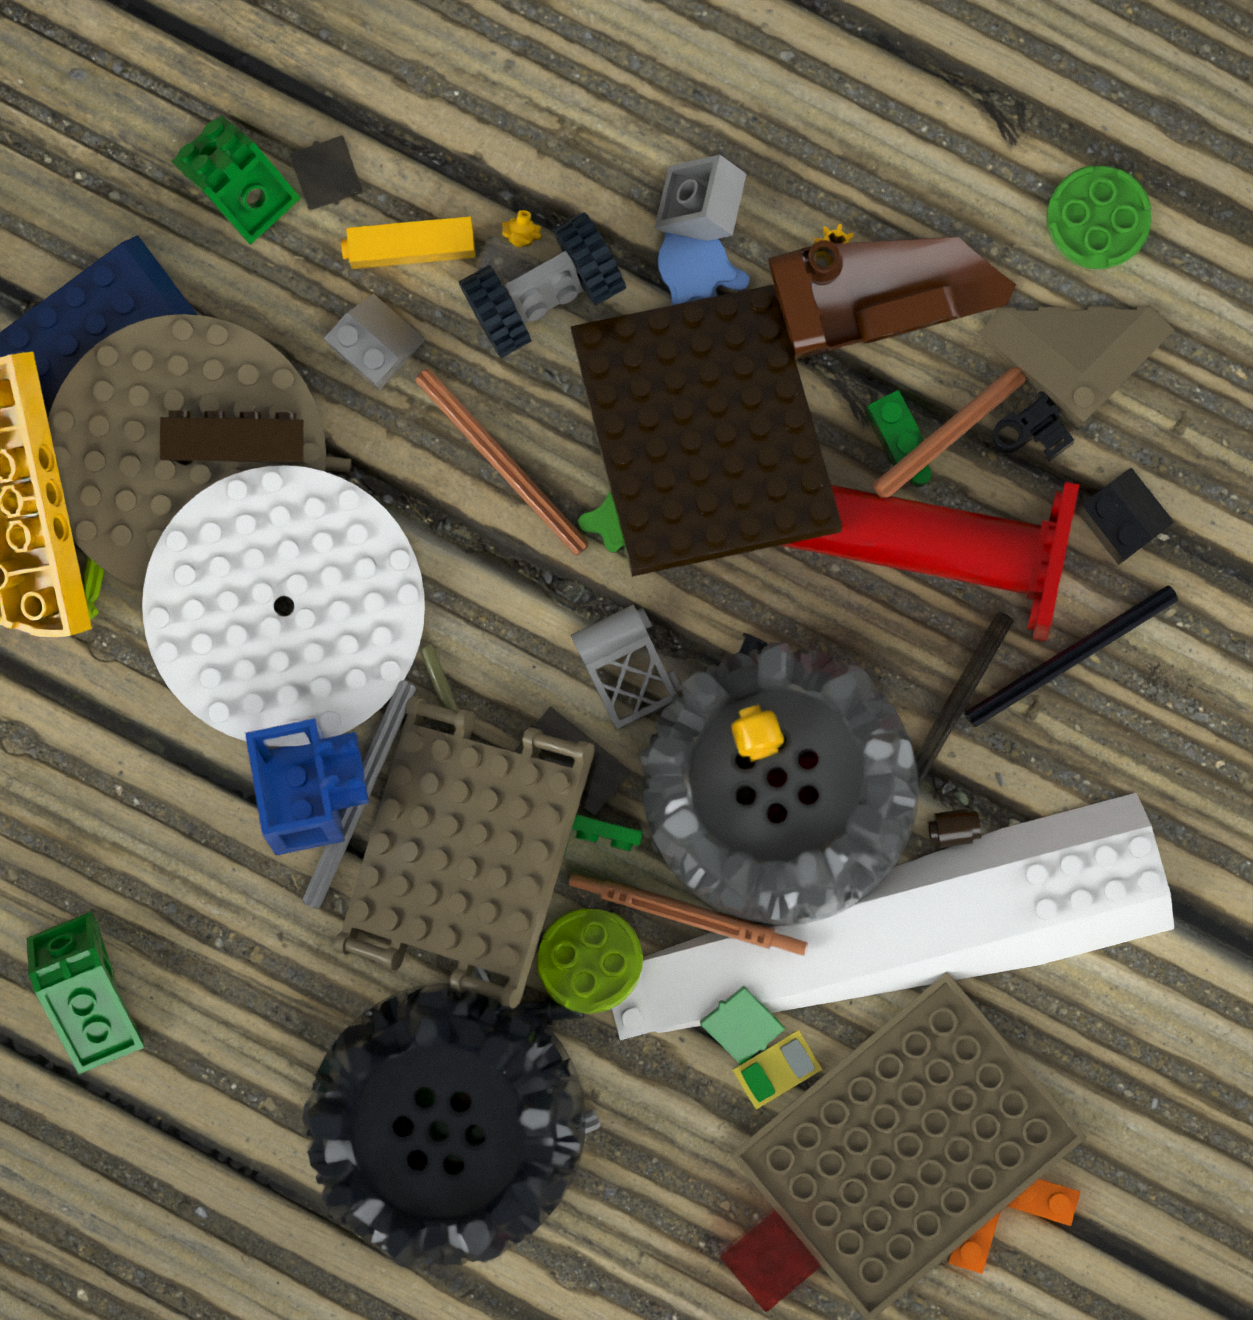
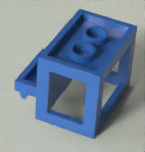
[245,718,369,856]

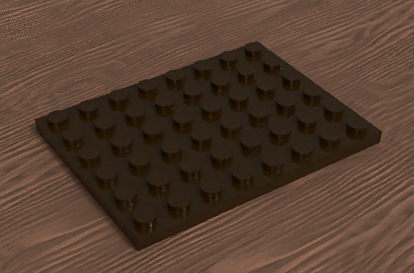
[571,285,842,577]

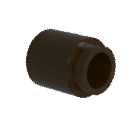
[928,809,981,848]

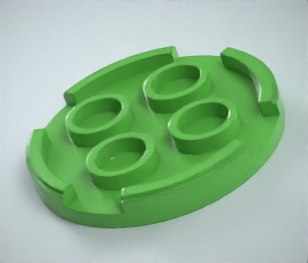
[1047,165,1151,270]

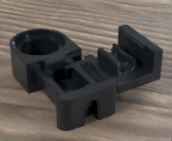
[993,391,1075,462]

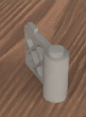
[570,605,682,730]

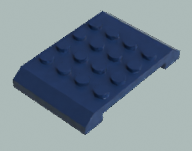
[0,235,198,419]

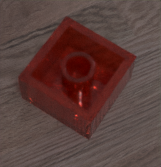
[719,1207,821,1313]

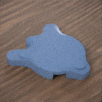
[658,232,750,305]

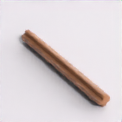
[873,367,1026,498]

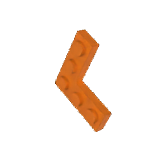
[947,1179,1081,1274]

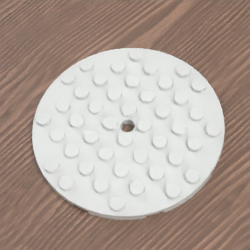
[142,465,425,747]

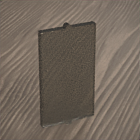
[514,706,631,816]

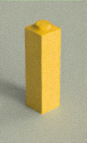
[341,216,476,269]

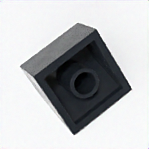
[1076,467,1174,565]

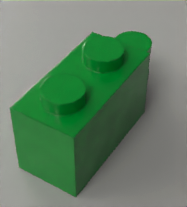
[865,390,932,487]

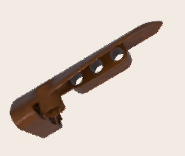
[768,236,1016,360]

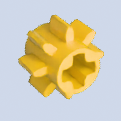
[813,223,854,266]

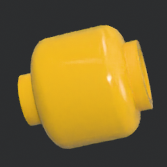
[731,705,784,761]

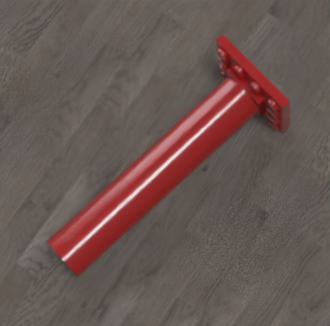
[779,482,1079,642]

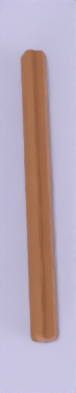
[415,368,589,555]

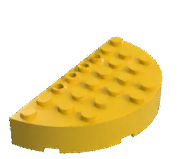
[0,352,92,637]

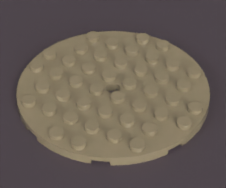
[48,314,326,588]

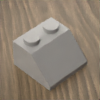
[654,154,746,241]
[324,293,425,391]

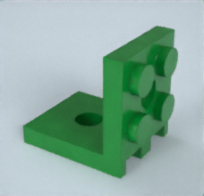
[171,115,301,245]

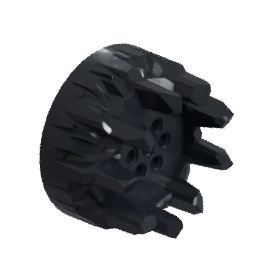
[302,983,586,1267]

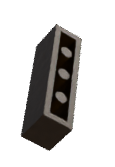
[160,410,304,463]

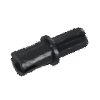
[521,997,584,1025]

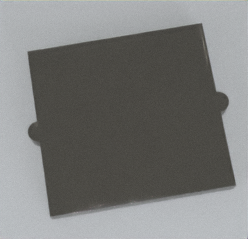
[289,135,363,211]

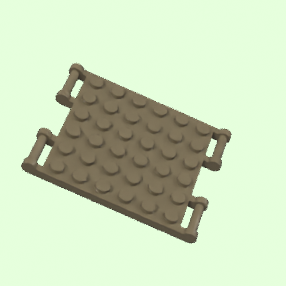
[334,696,594,1009]

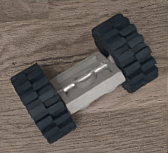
[459,212,626,358]

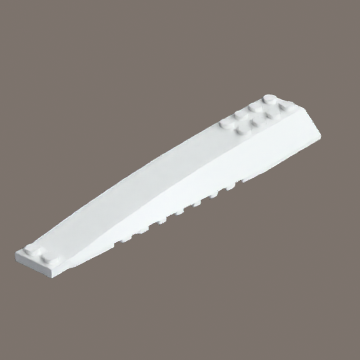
[612,793,1174,1040]

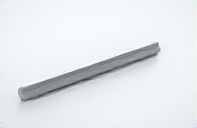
[302,680,416,909]

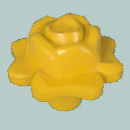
[502,210,542,248]

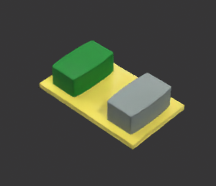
[733,1030,823,1110]

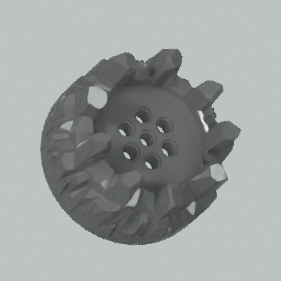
[640,642,919,926]

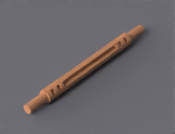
[569,872,808,956]

